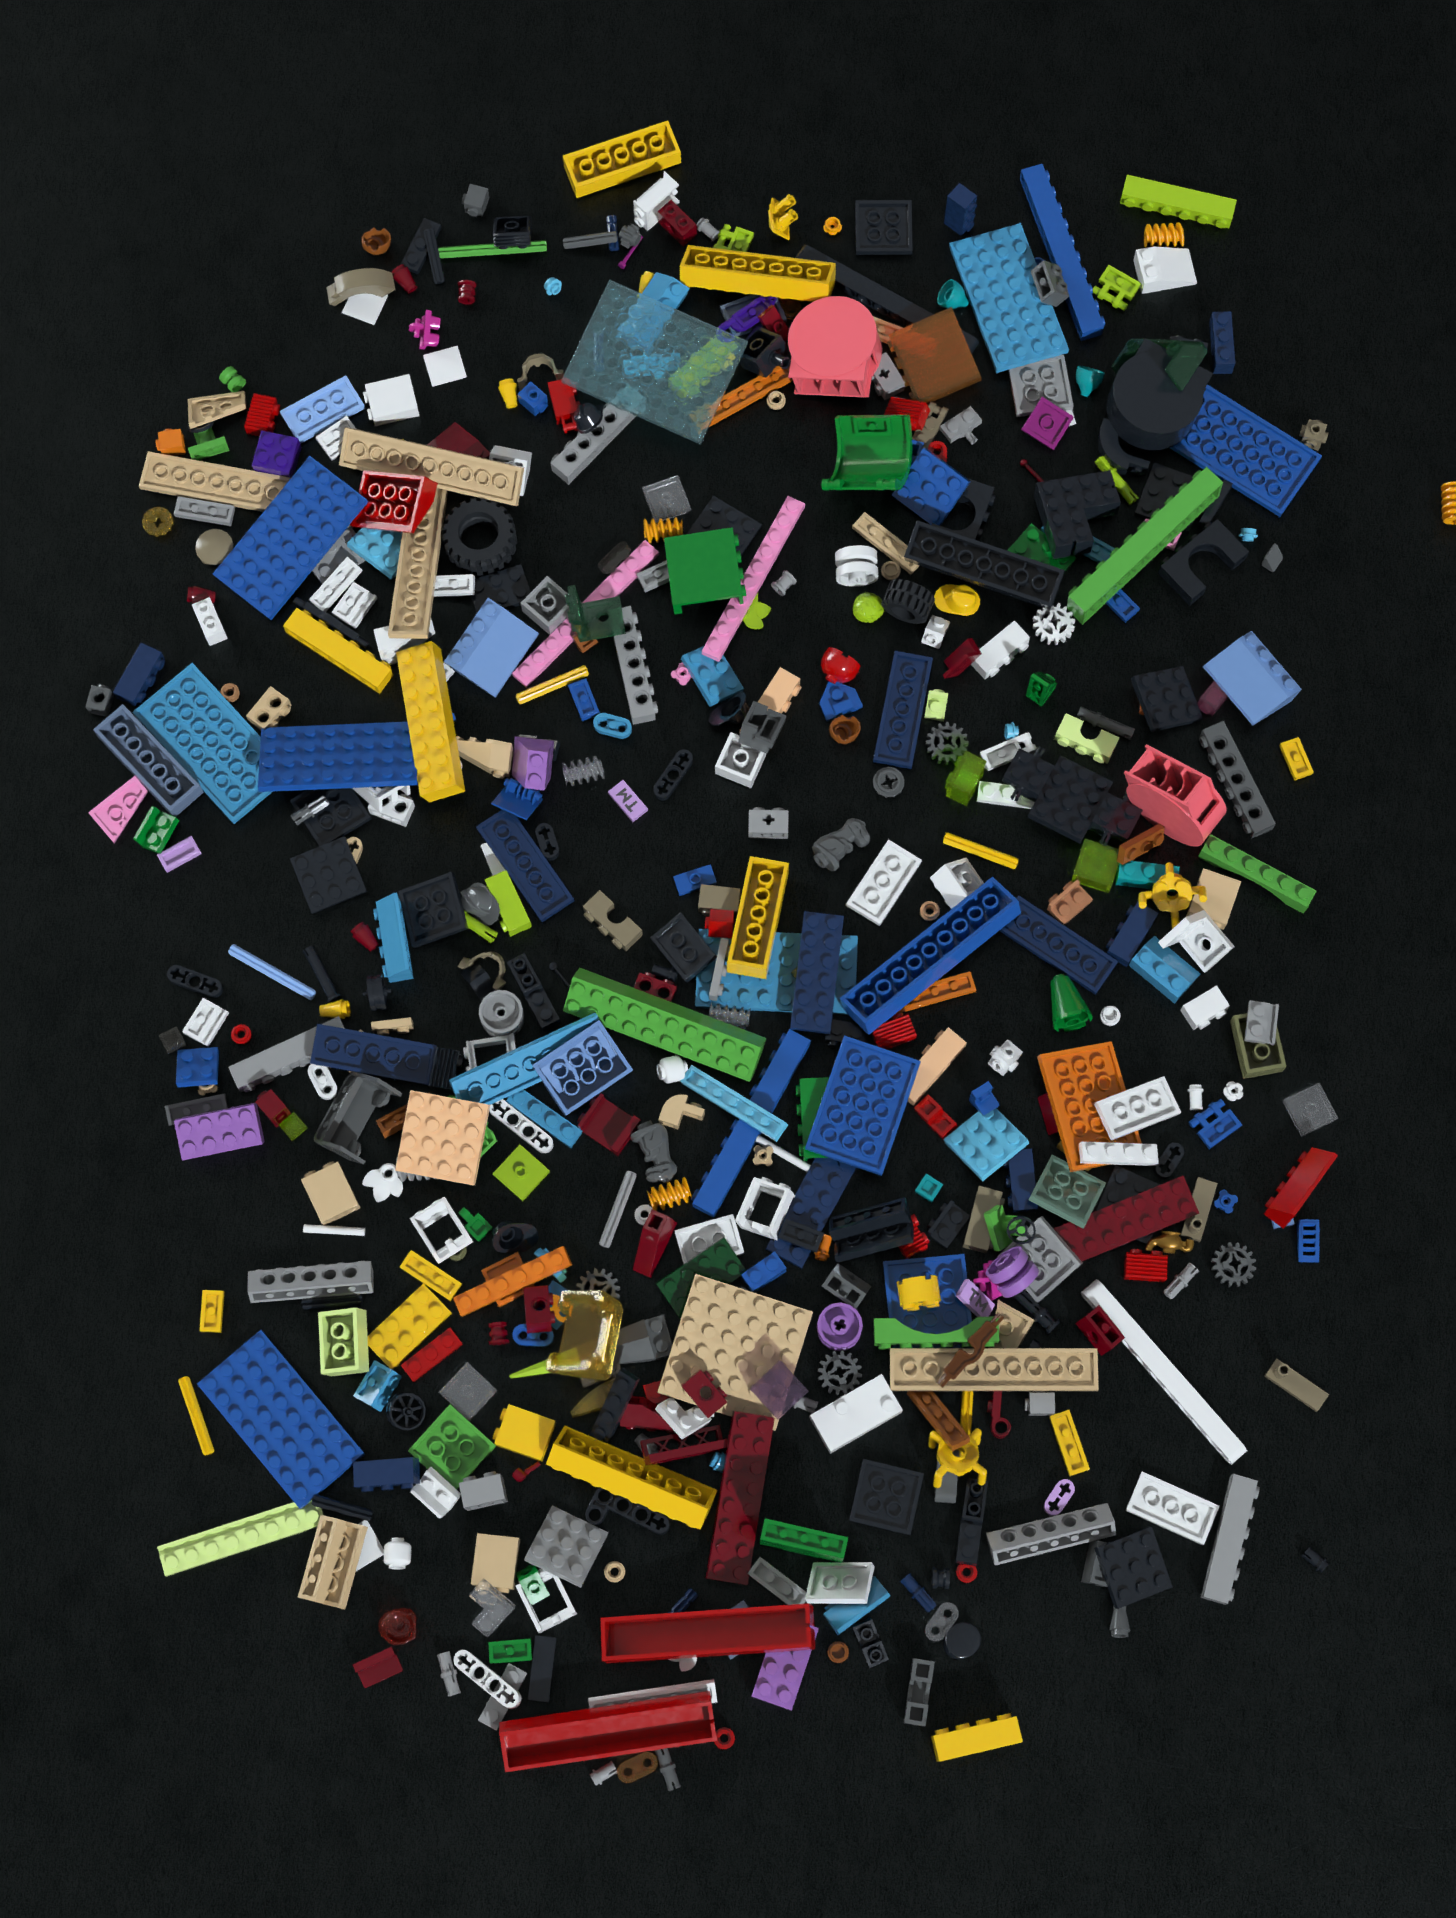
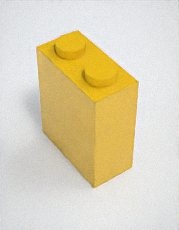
[492,1404,556,1462]

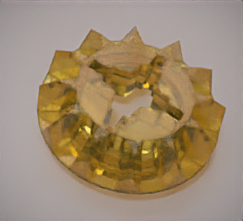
[142,507,174,537]

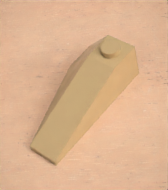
[456,736,514,778]

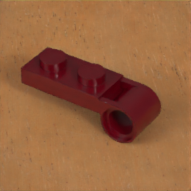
[987,1391,1011,1439]

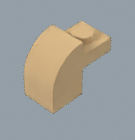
[658,1095,705,1129]

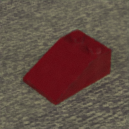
[427,422,490,459]

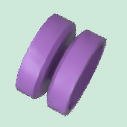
[986,1246,1039,1298]
[817,1303,863,1351]

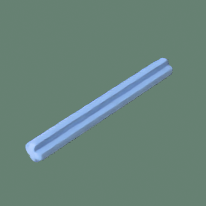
[228,944,316,1000]

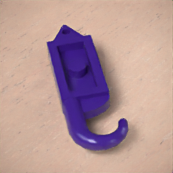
[716,296,777,343]

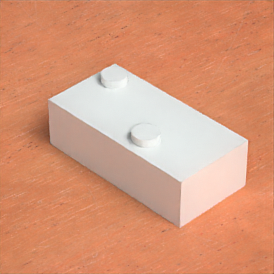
[809,1374,903,1454]

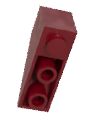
[633,1209,677,1278]
[620,1396,676,1433]

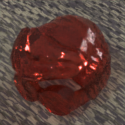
[378,1608,417,1645]

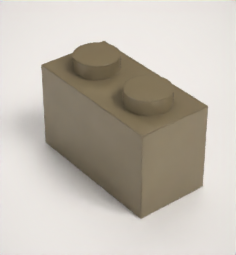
[698,884,740,917]

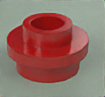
[231,1024,252,1044]
[956,1564,977,1583]
[714,1727,735,1749]

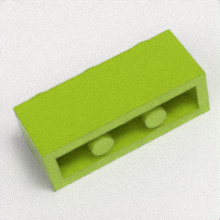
[485,870,532,937]

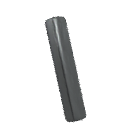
[563,231,618,249]

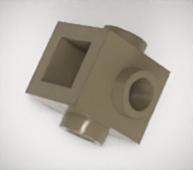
[1299,419,1329,451]

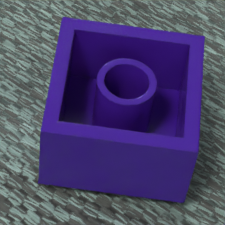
[252,431,302,478]

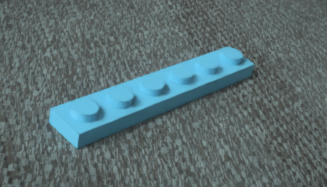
[680,1065,788,1142]

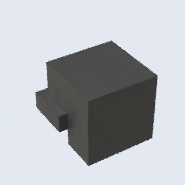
[738,701,786,754]

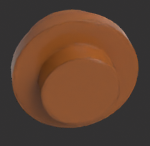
[828,1642,849,1663]

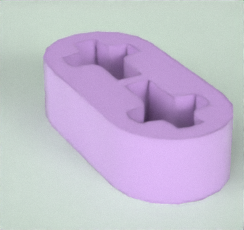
[1044,1479,1075,1516]

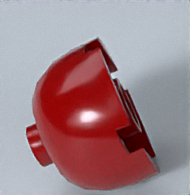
[821,647,861,684]

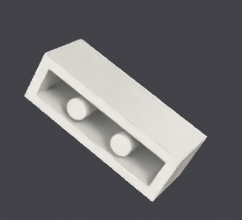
[971,621,1030,679]

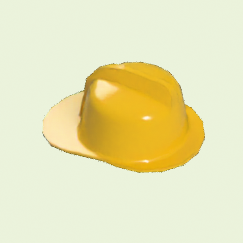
[934,584,980,616]

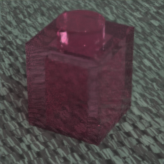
[1198,681,1228,716]

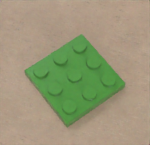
[408,1404,496,1490]

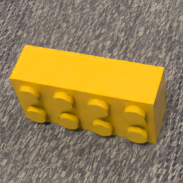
[931,1713,1023,1762]

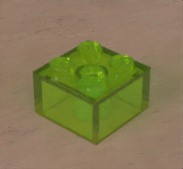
[945,751,987,806]
[1071,839,1119,893]

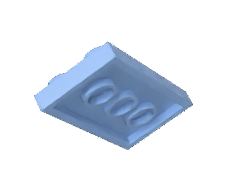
[280,376,365,444]

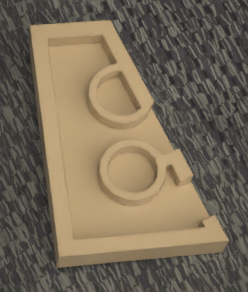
[188,391,246,429]
[992,1300,1034,1348]

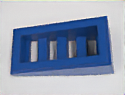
[1296,1219,1320,1263]

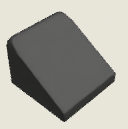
[1261,544,1283,572]

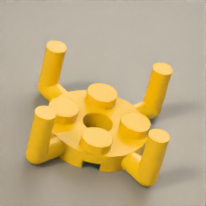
[1138,862,1207,929]
[928,1428,987,1488]

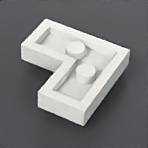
[655,1397,712,1439]

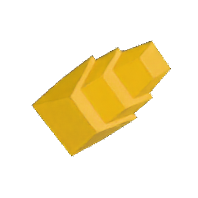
[768,194,798,240]

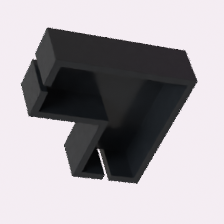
[1034,470,1121,559]

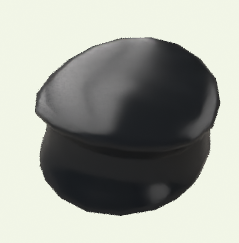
[943,1622,981,1659]

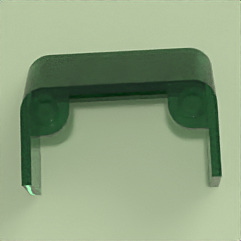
[1111,338,1207,391]

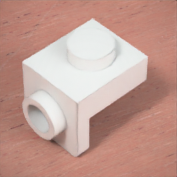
[922,615,950,649]

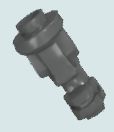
[812,818,870,871]
[630,1120,677,1183]

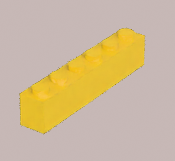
[283,608,393,694]

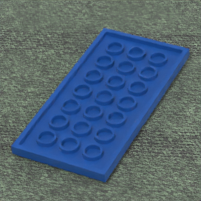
[1170,385,1322,517]
[213,456,369,620]
[258,722,418,792]
[197,1330,365,1509]

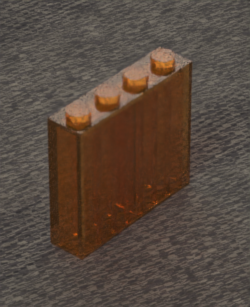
[887,307,981,404]

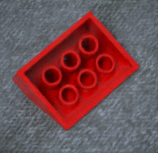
[350,470,438,533]

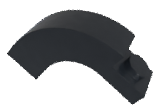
[1098,418,1150,477]

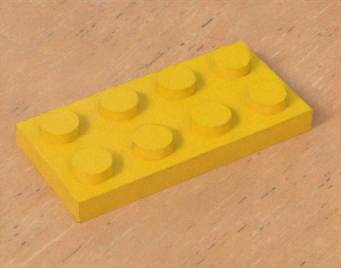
[367,1283,452,1370]

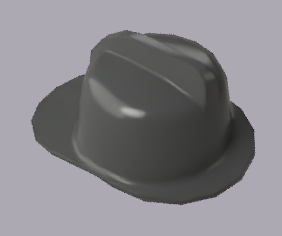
[461,882,500,926]

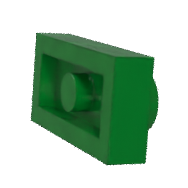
[488,1639,532,1664]

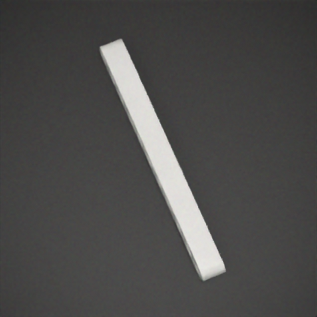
[1081,1279,1247,1465]

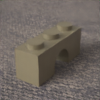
[583,890,643,951]

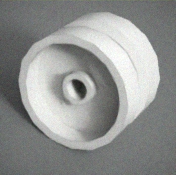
[835,545,878,587]

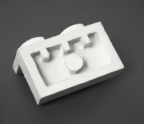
[410,1467,461,1519]

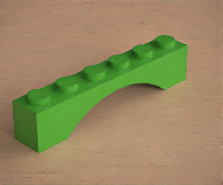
[1198,834,1316,914]
[873,1317,999,1349]

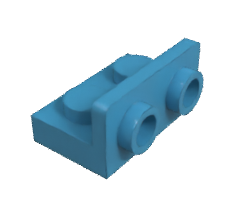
[353,1360,401,1412]

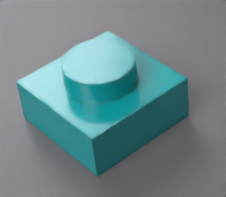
[915,1174,943,1202]

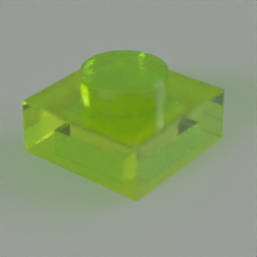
[279,1112,307,1141]

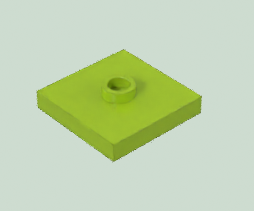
[493,1144,550,1202]

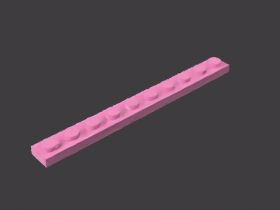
[702,496,805,662]
[512,540,659,688]

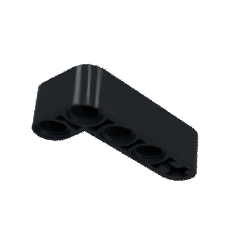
[585,1487,670,1535]

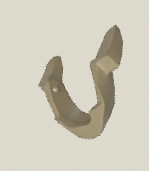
[517,354,565,391]
[458,951,506,990]

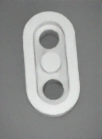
[308,1064,338,1100]

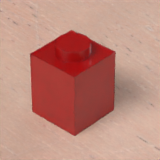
[705,909,734,938]

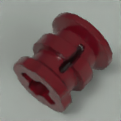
[458,280,476,305]
[488,1322,509,1345]

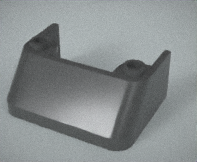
[314,1072,403,1165]

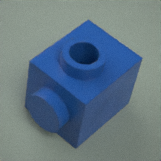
[518,381,548,416]

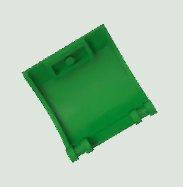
[821,415,912,490]

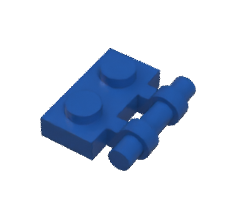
[1188,1099,1242,1149]

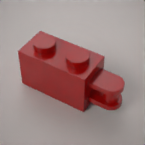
[548,378,580,434]

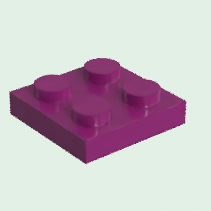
[1021,397,1074,450]

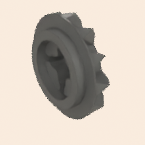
[873,767,904,798]

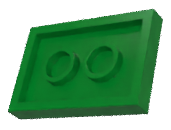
[1007,523,1076,573]

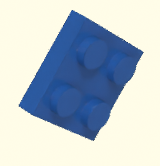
[176,1047,219,1087]

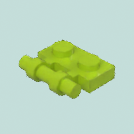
[713,224,754,252]
[1093,265,1141,310]

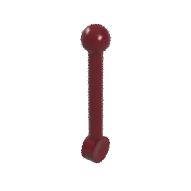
[1020,459,1044,482]

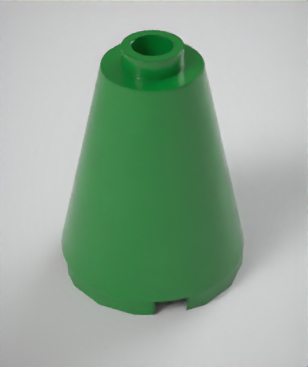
[1050,974,1093,1032]

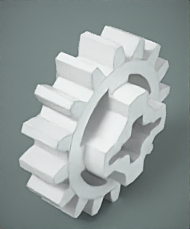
[1033,603,1075,645]

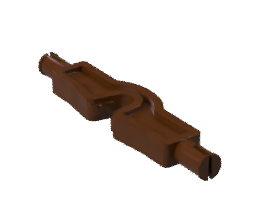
[936,1312,1004,1388]

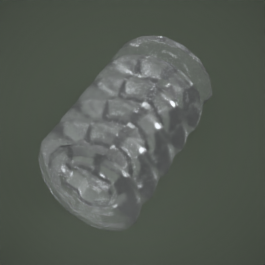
[562,756,605,786]
[709,1002,751,1030]

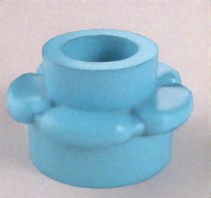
[544,277,562,295]
[1239,528,1258,542]
[1004,722,1019,740]

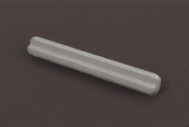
[599,1171,636,1248]

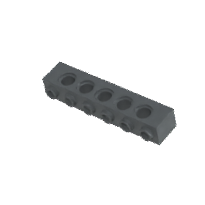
[1199,721,1276,839]

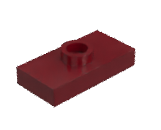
[758,305,789,341]

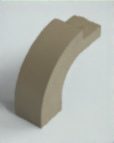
[326,268,395,306]

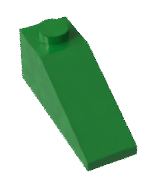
[1026,672,1057,707]

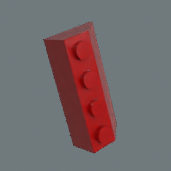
[1264,1147,1338,1229]

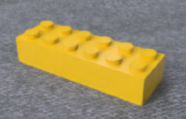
[563,120,681,198]
[727,856,789,979]

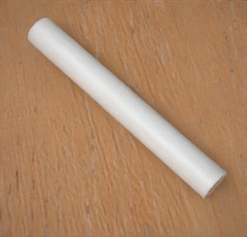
[755,1135,811,1172]
[303,1224,365,1236]

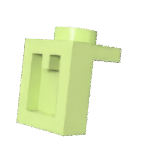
[924,689,948,722]

